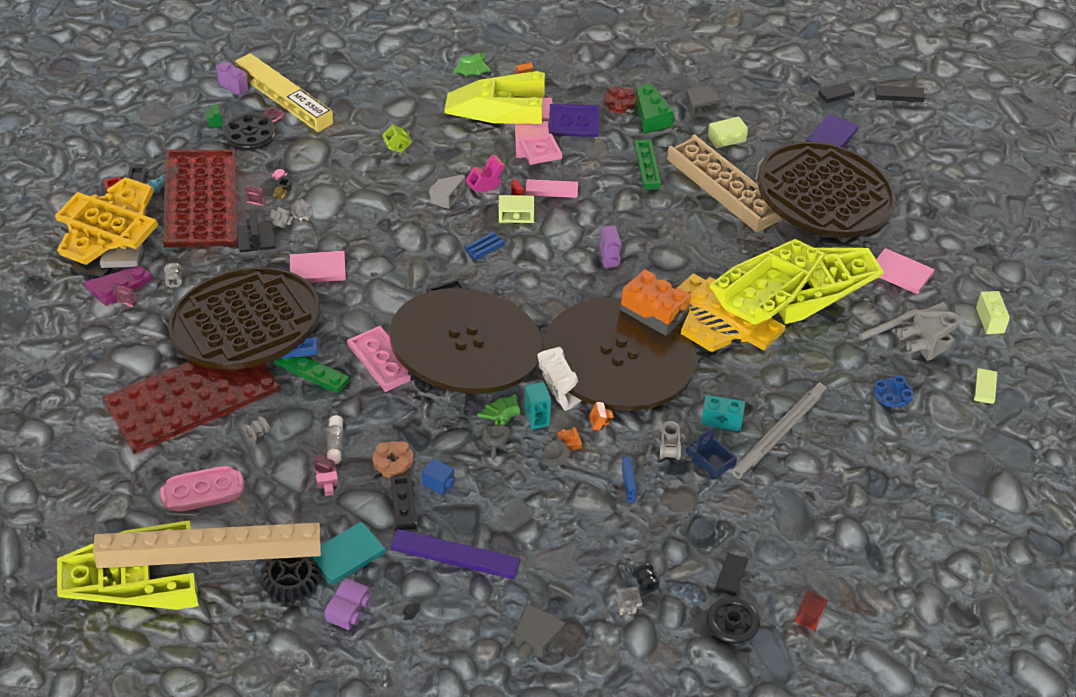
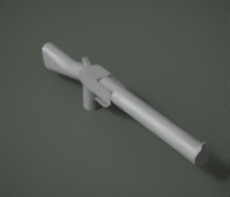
[858,302,947,341]

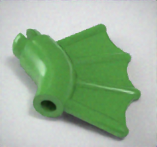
[453,52,491,76]
[477,394,520,426]

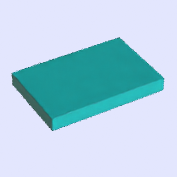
[313,521,386,585]

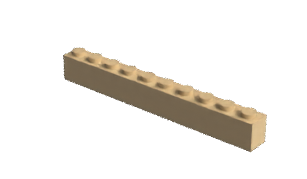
[93,523,321,568]

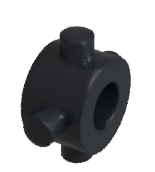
[402,603,418,621]

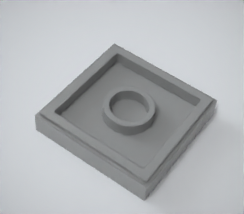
[100,244,143,268]

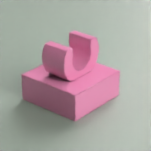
[316,471,338,497]

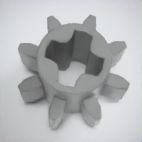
[270,207,293,228]

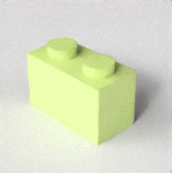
[708,117,748,148]
[499,195,534,223]
[976,291,1010,334]

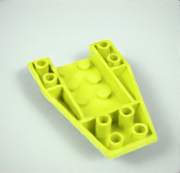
[710,239,825,325]

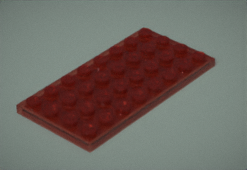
[163,149,237,248]
[102,361,281,454]

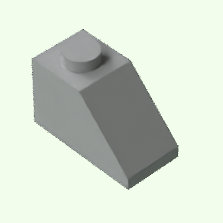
[429,175,465,209]

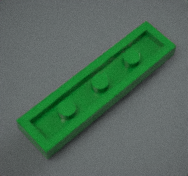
[634,140,661,189]
[274,356,349,394]

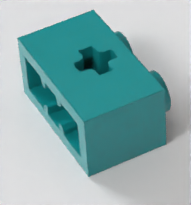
[524,382,551,430]
[701,395,745,431]

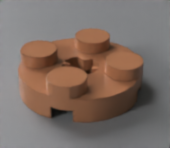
[372,441,414,478]

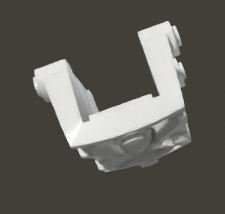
[537,347,582,411]

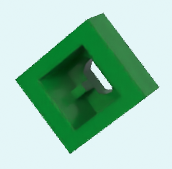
[205,104,222,128]

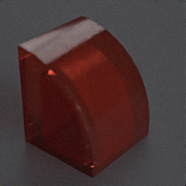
[795,591,828,631]

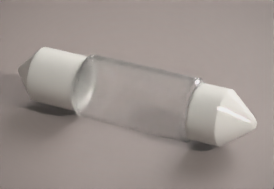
[326,415,344,466]

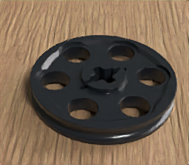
[224,113,276,150]

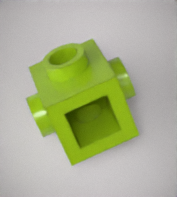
[382,124,412,154]

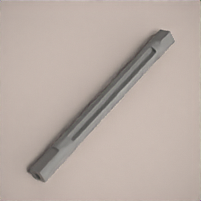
[732,382,827,479]

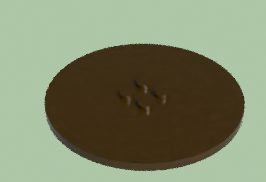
[757,142,895,238]
[168,267,321,370]
[389,288,543,394]
[543,298,696,411]

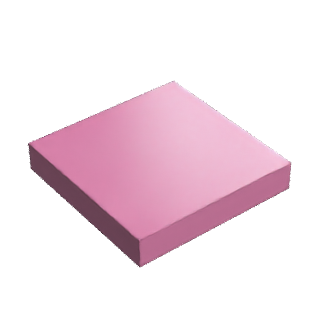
[520,134,562,165]

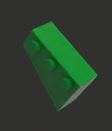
[636,83,674,135]

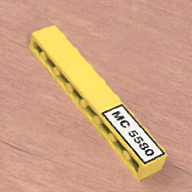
[235,53,333,132]

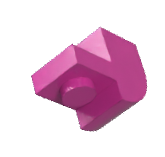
[466,155,505,192]

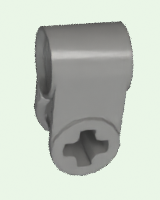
[659,421,681,460]

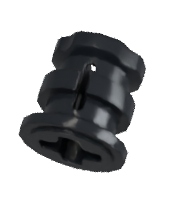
[633,564,660,593]

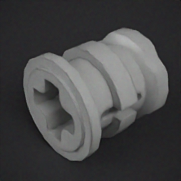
[164,263,183,288]
[243,416,270,443]

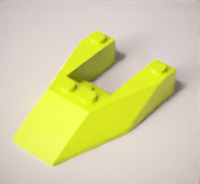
[444,71,545,124]
[778,248,884,324]
[57,520,199,610]

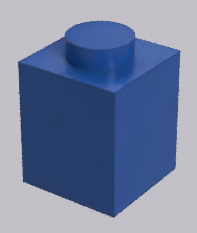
[422,459,456,495]

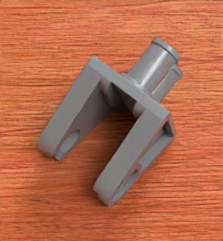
[897,312,960,361]

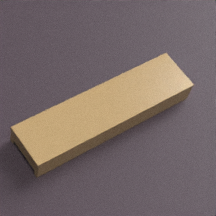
[667,134,783,233]

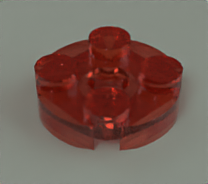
[604,86,636,113]

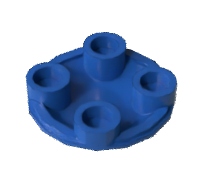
[874,375,914,408]

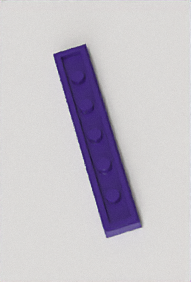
[391,529,520,580]

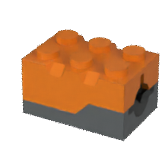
[620,269,691,336]

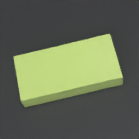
[974,368,997,404]

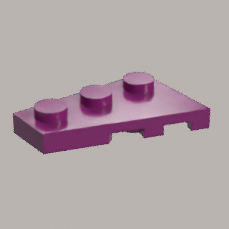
[83,265,152,306]

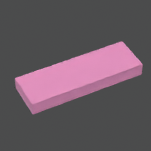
[526,179,578,198]

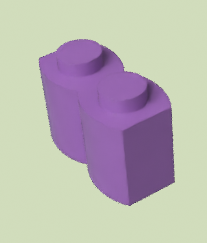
[216,61,248,95]
[599,226,622,268]
[325,578,372,630]

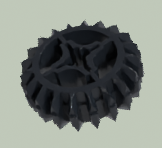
[261,556,321,605]

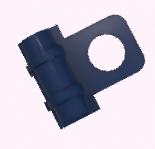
[686,427,737,478]

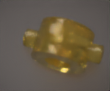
[273,186,287,199]

